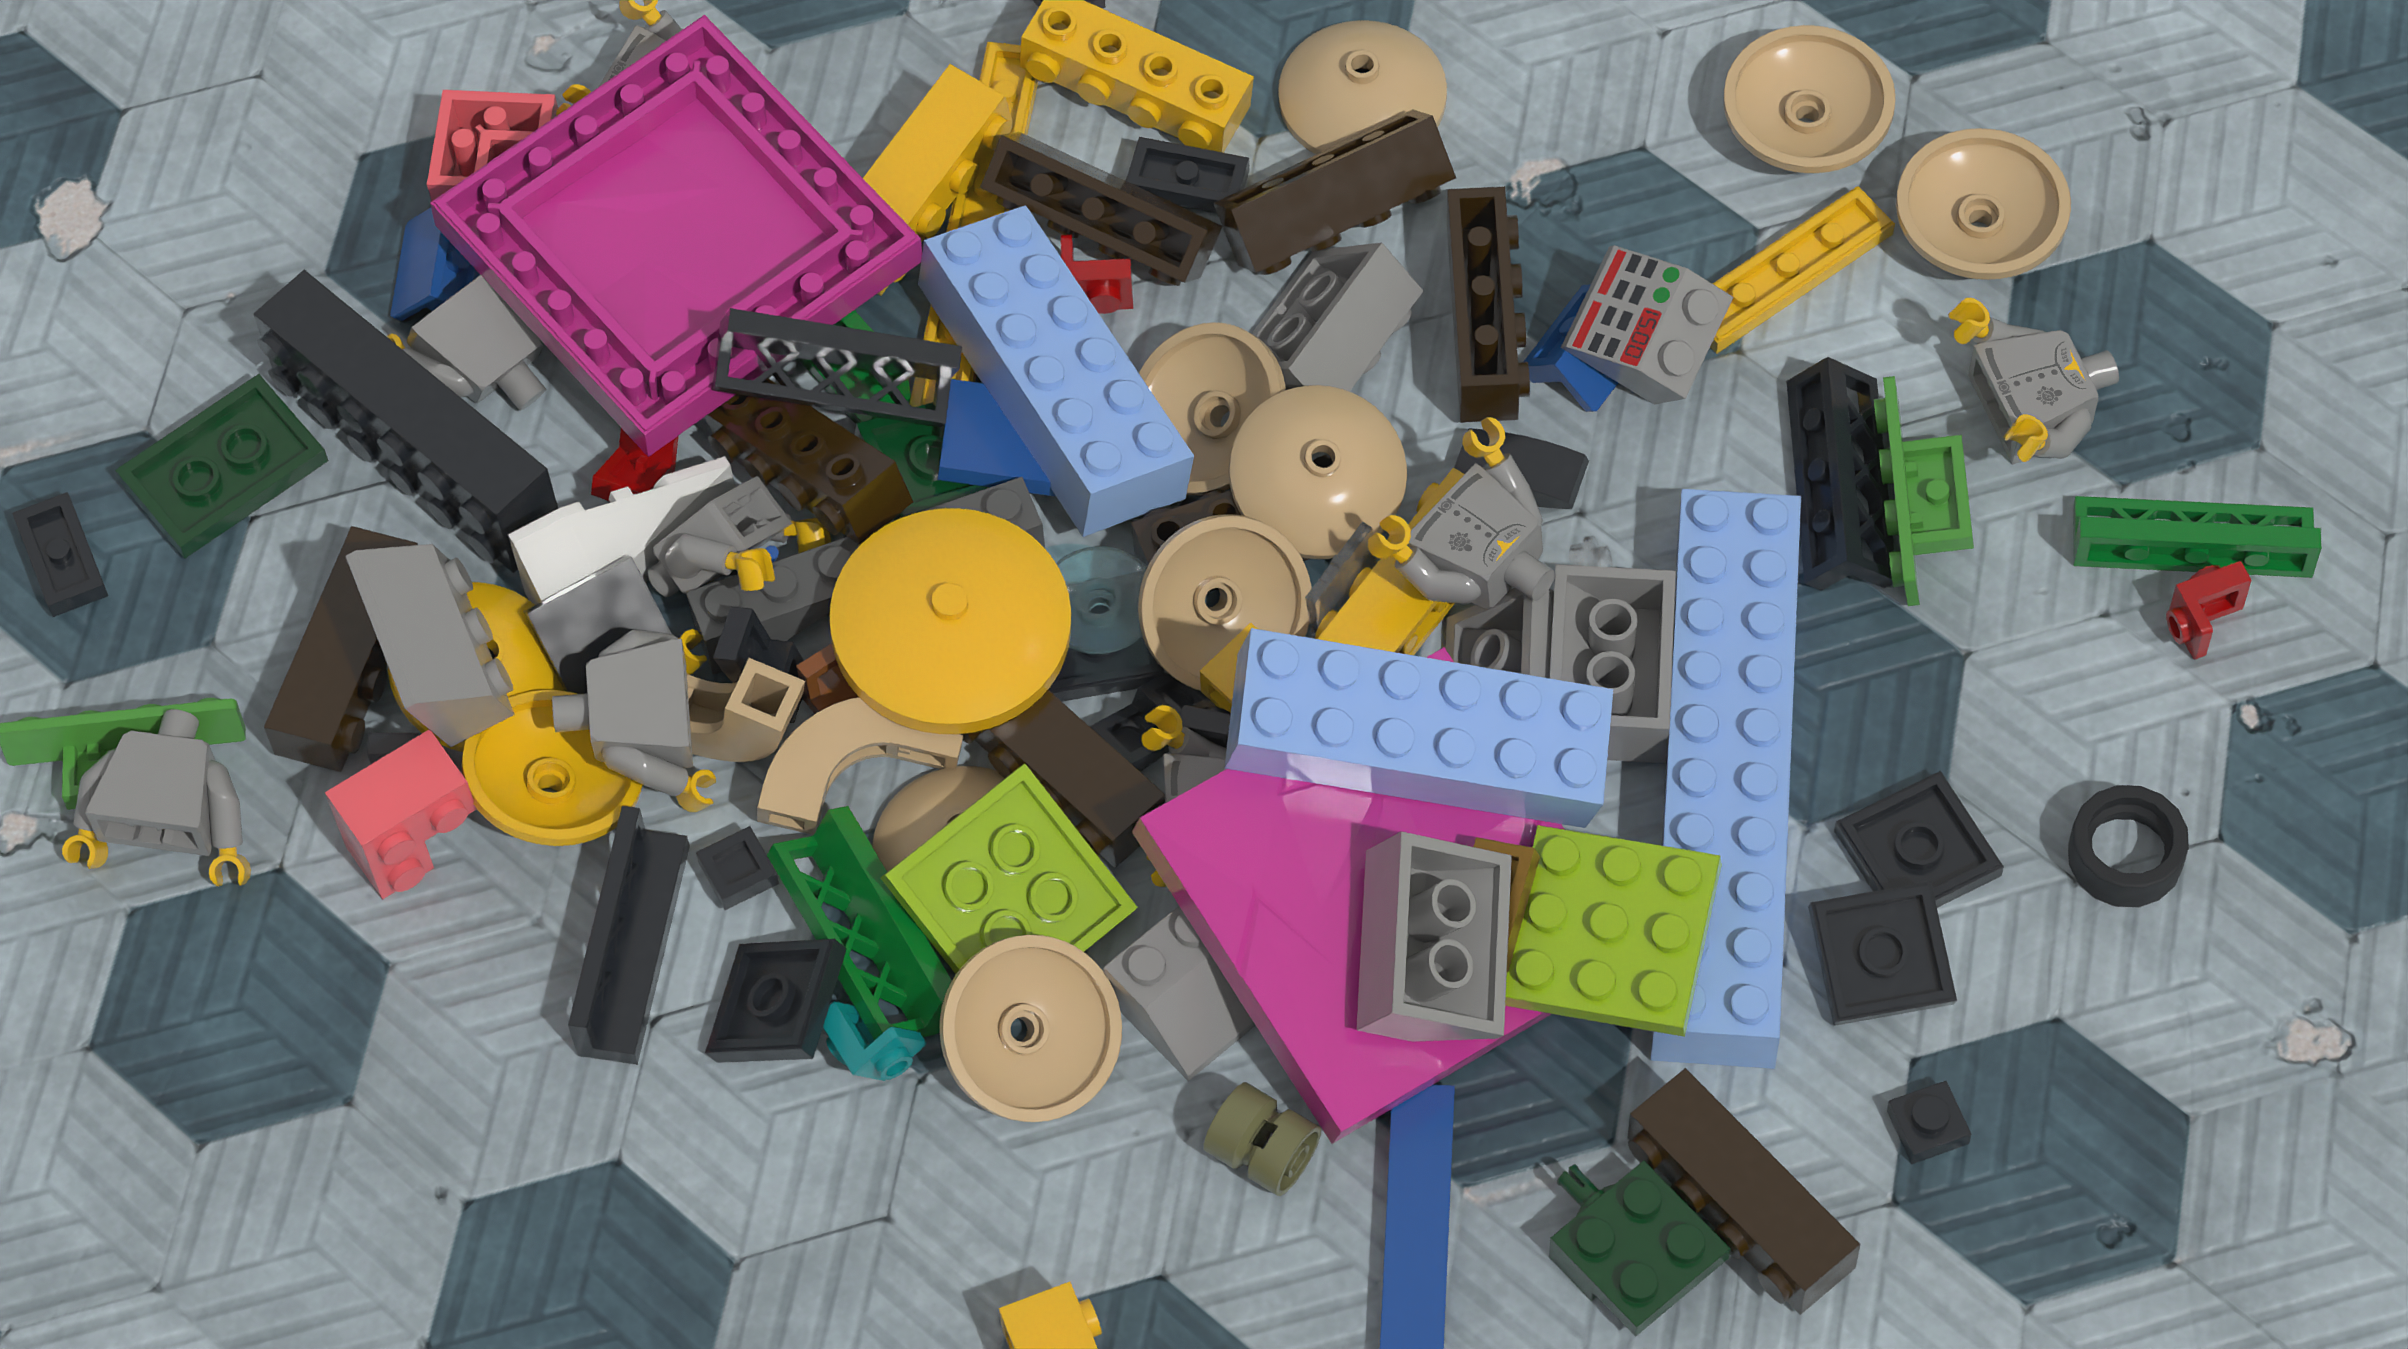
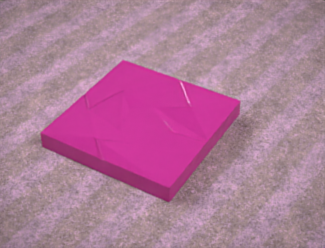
[430,15,922,457]
[1132,647,1565,1144]

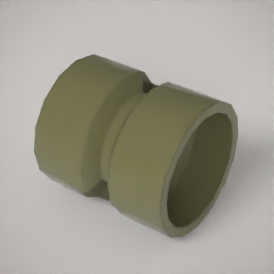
[1203,1082,1321,1196]

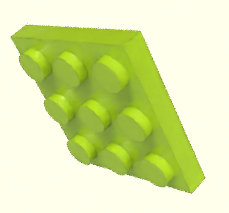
[880,764,1138,974]
[1505,825,1722,1037]

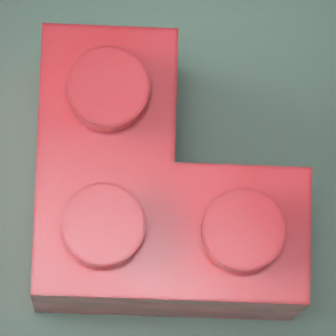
[427,90,558,201]
[325,729,477,900]

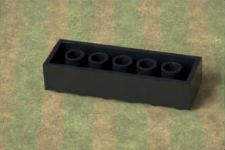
[253,269,558,573]

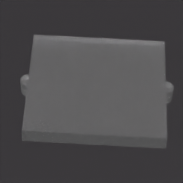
[1305,521,1377,639]

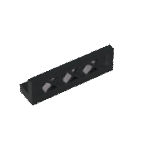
[712,308,962,427]
[1786,357,1894,591]
[568,806,690,1065]

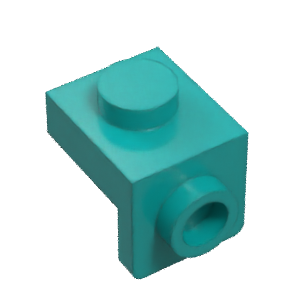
[823,1001,926,1081]

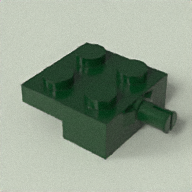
[1549,1160,1730,1337]

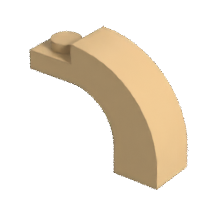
[687,658,805,762]
[757,697,963,835]

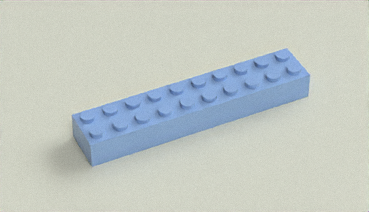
[1651,489,1801,1069]

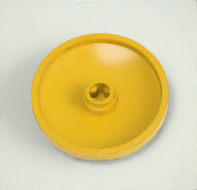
[830,508,1071,734]

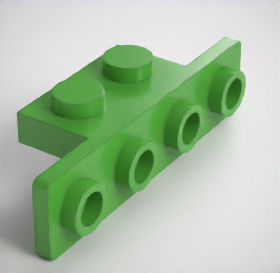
[1874,376,1974,606]
[0,698,246,810]

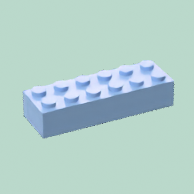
[918,205,1194,537]
[1225,628,1613,828]

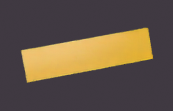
[1710,186,1895,354]

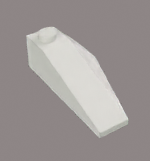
[508,456,735,605]

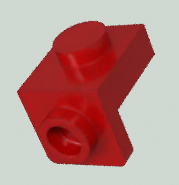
[1060,234,1134,314]
[591,428,679,502]
[2166,561,2252,660]

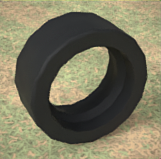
[2068,785,2189,908]

